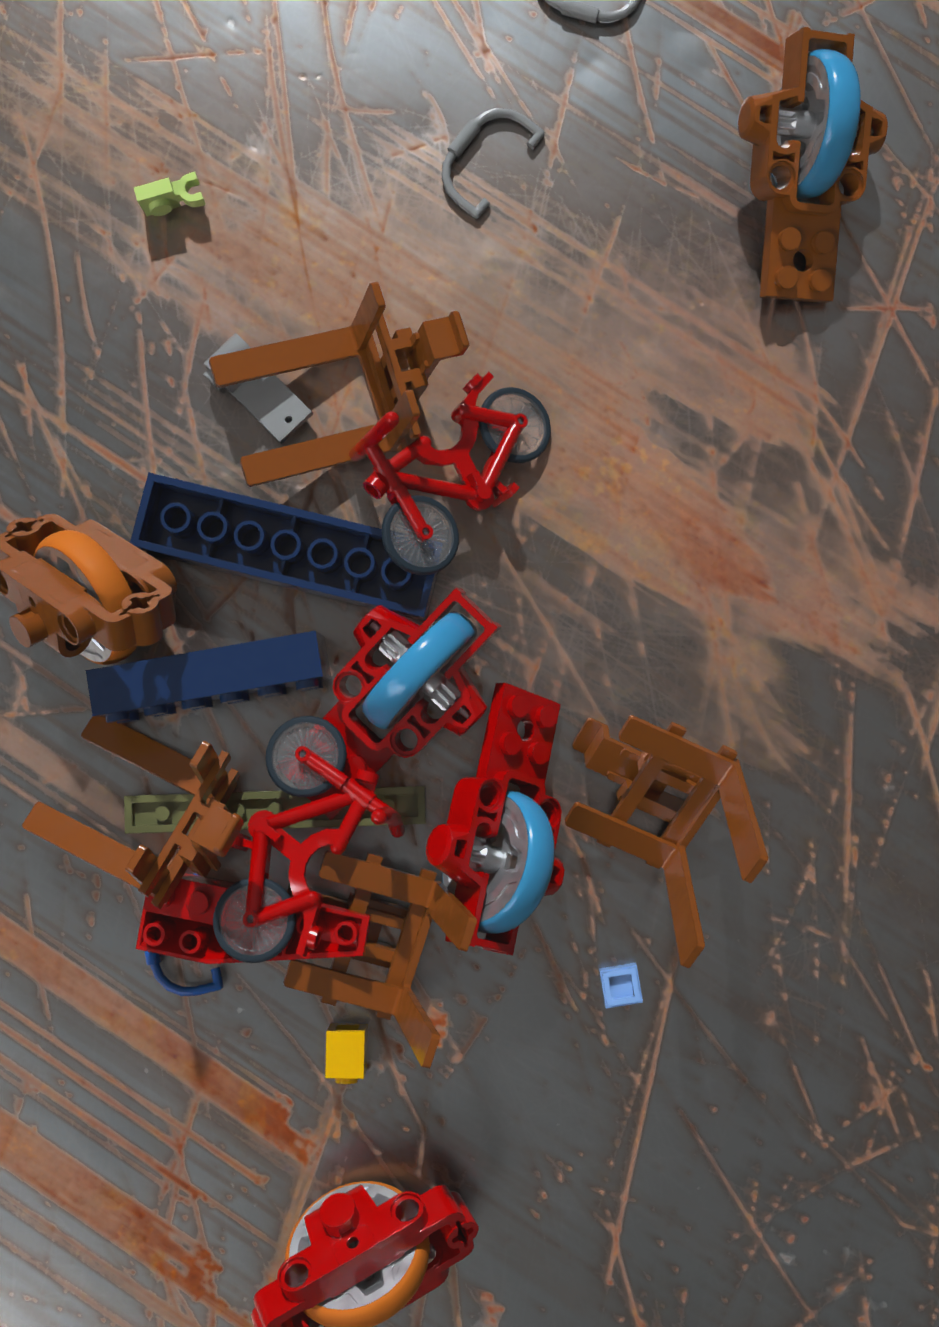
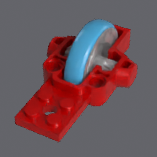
[277,588,502,820]
[426,683,565,956]

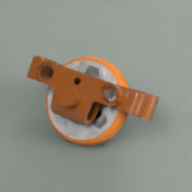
[0,514,177,665]

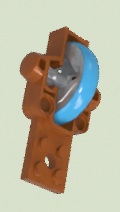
[738,27,888,303]

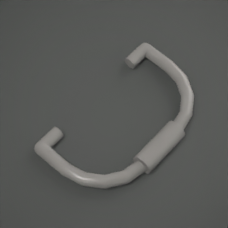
[544,0,641,24]
[442,108,545,219]

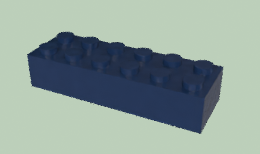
[85,631,332,724]

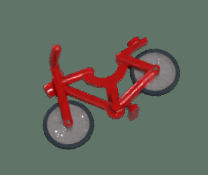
[349,372,551,575]
[213,716,405,963]

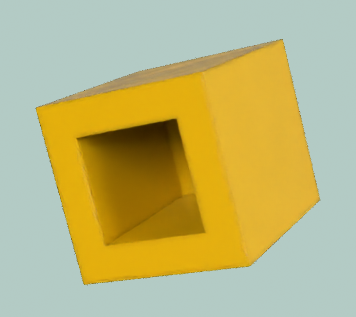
[325,1023,368,1084]

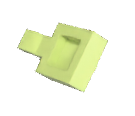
[134,172,206,216]

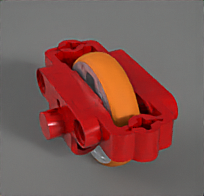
[251,1181,479,1327]

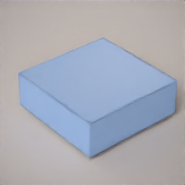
[599,963,643,1009]

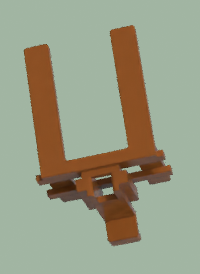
[209,281,469,487]
[565,715,768,969]
[22,716,244,909]
[283,850,477,1069]

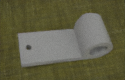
[203,333,313,444]

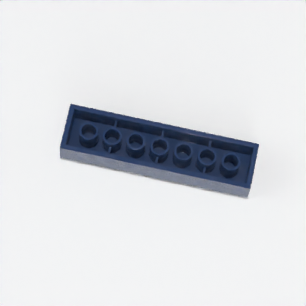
[130,472,444,621]

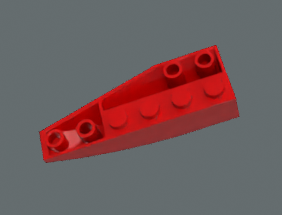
[136,873,372,964]

